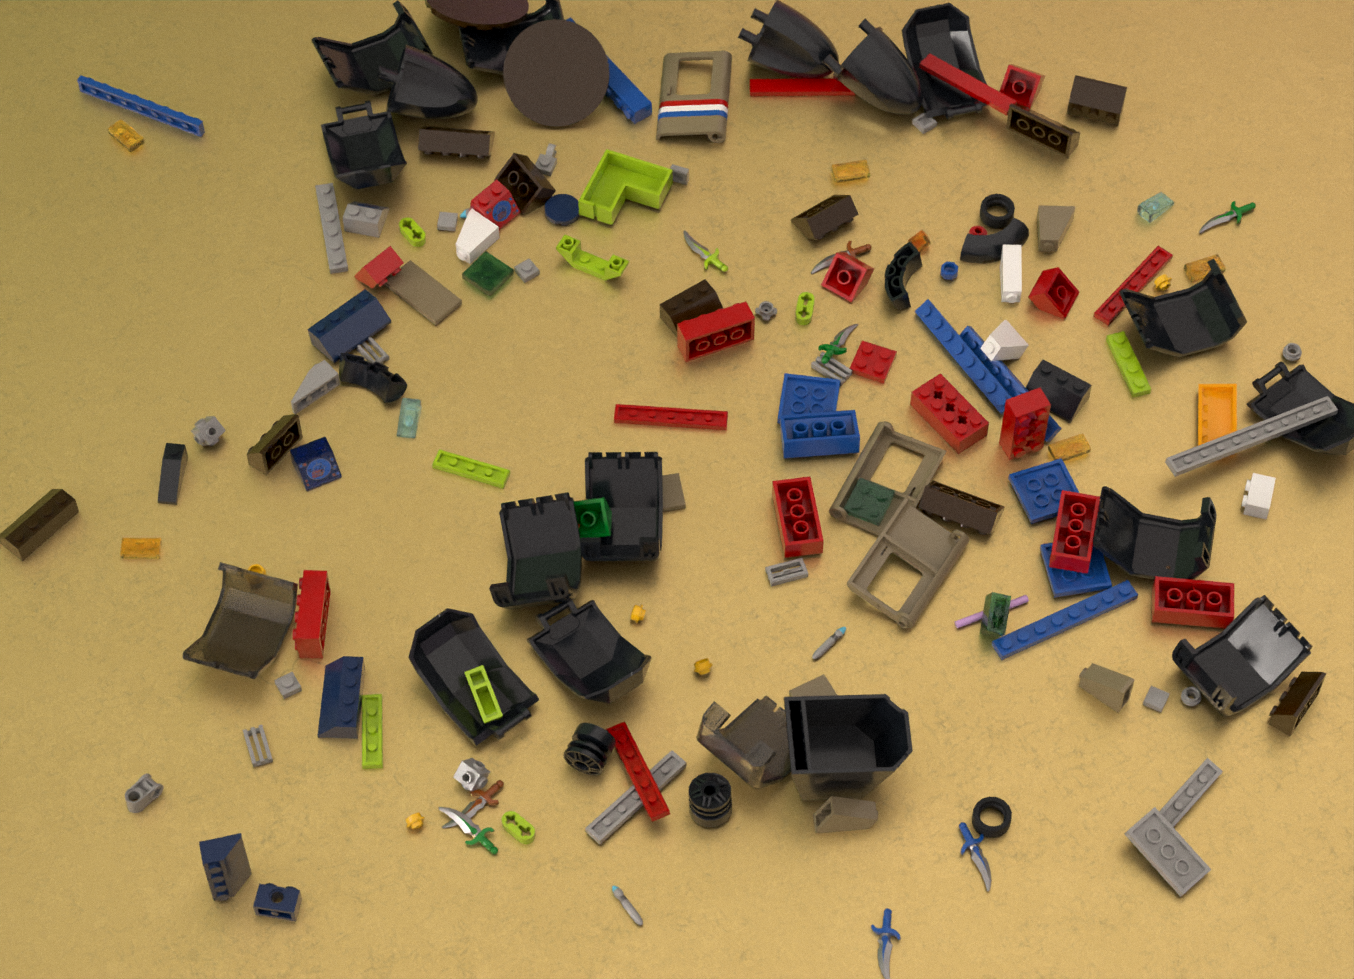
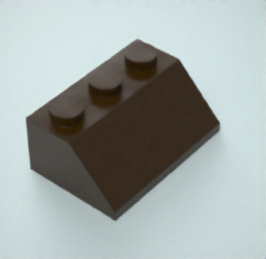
[1067,75,1127,126]
[494,153,556,215]
[791,195,859,241]
[660,279,724,337]
[247,414,303,476]
[1269,672,1326,736]

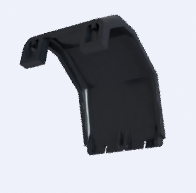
[311,0,433,96]
[458,0,564,75]
[1119,258,1247,358]
[580,452,663,561]
[1092,486,1217,580]
[489,492,582,610]
[1172,595,1313,717]

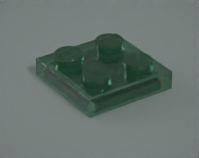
[462,251,514,296]
[844,478,895,526]

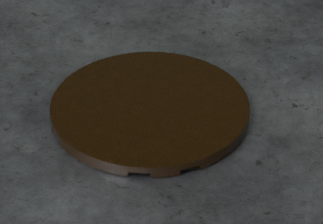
[425,0,529,30]
[503,19,610,127]

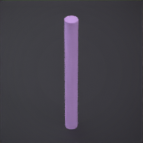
[955,595,1029,629]

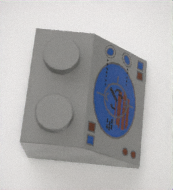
[343,201,389,238]

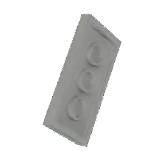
[1124,807,1211,897]

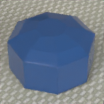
[940,262,958,280]

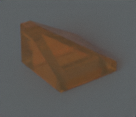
[908,230,931,252]

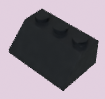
[1026,359,1092,423]

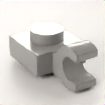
[535,143,557,176]

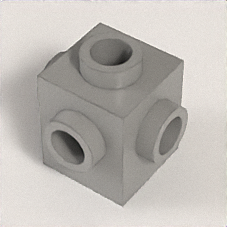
[191,416,226,446]
[453,758,490,791]

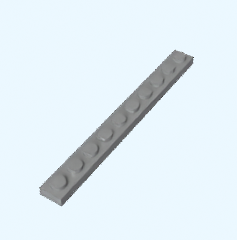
[1165,396,1338,477]

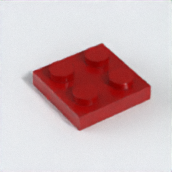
[849,340,897,384]

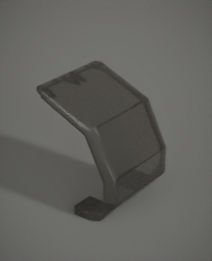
[182,562,298,679]
[696,695,791,789]

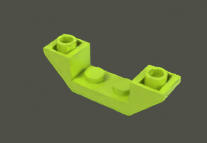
[556,234,629,280]

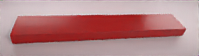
[919,53,1017,116]
[750,78,855,96]
[1093,246,1173,326]
[614,404,728,431]
[606,721,670,822]

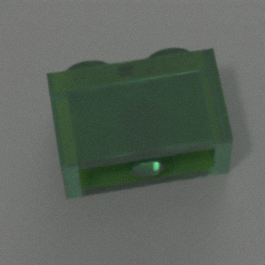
[980,592,1011,638]

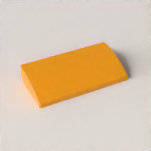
[1198,384,1237,454]

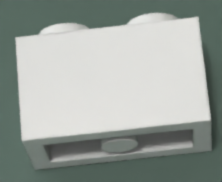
[1241,473,1276,519]

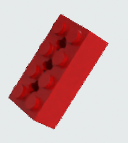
[677,301,755,362]
[910,373,989,454]
[999,387,1051,460]
[772,476,824,558]
[1049,490,1100,574]
[292,570,331,659]
[1152,576,1234,628]

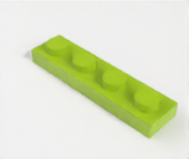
[1106,331,1151,398]

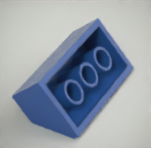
[780,410,860,458]

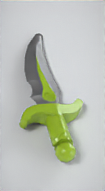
[683,230,728,272]

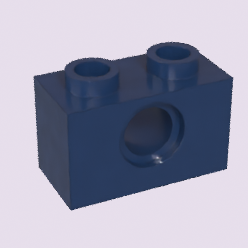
[253,883,302,921]

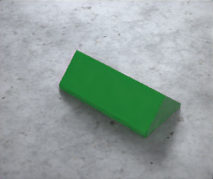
[574,497,612,538]

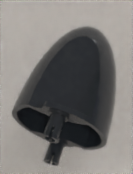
[738,0,839,79]
[823,18,923,115]
[377,45,478,119]

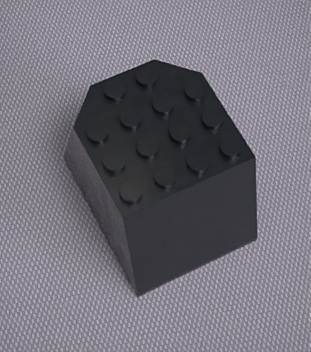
[784,694,913,800]

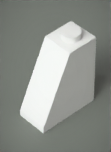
[456,209,500,264]
[1000,245,1022,303]
[980,320,1029,361]

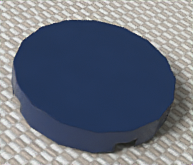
[545,194,579,226]

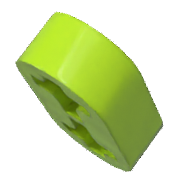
[399,217,426,247]
[795,292,815,325]
[502,811,535,844]

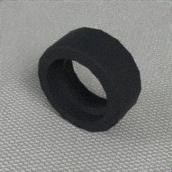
[980,194,1015,229]
[972,797,1012,838]

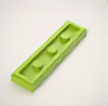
[432,449,510,489]
[362,694,383,769]

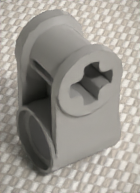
[125,773,164,813]

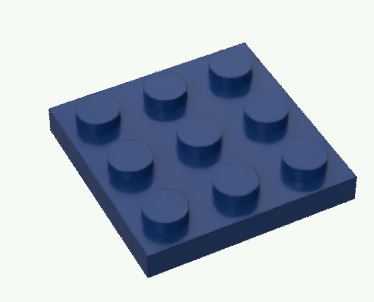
[777,373,840,424]
[1008,458,1079,524]
[1040,543,1112,598]

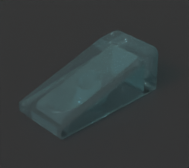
[1137,192,1175,223]
[397,398,422,438]

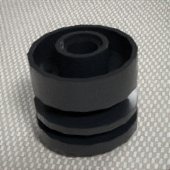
[563,723,616,776]
[689,773,732,827]

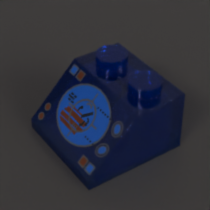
[290,437,342,491]

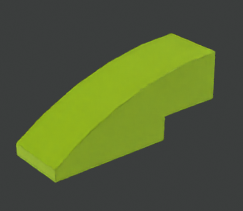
[464,665,503,724]

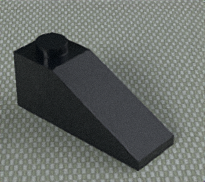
[158,443,188,505]

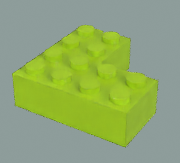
[578,149,673,225]

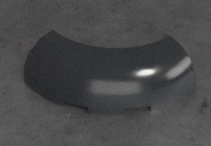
[960,218,1029,263]
[884,242,922,310]
[339,353,407,403]

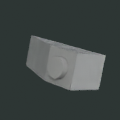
[291,360,340,414]

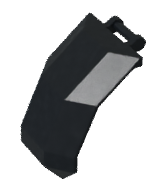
[902,3,987,119]
[321,100,407,190]
[1247,362,1354,456]
[526,600,651,704]
[408,608,539,746]

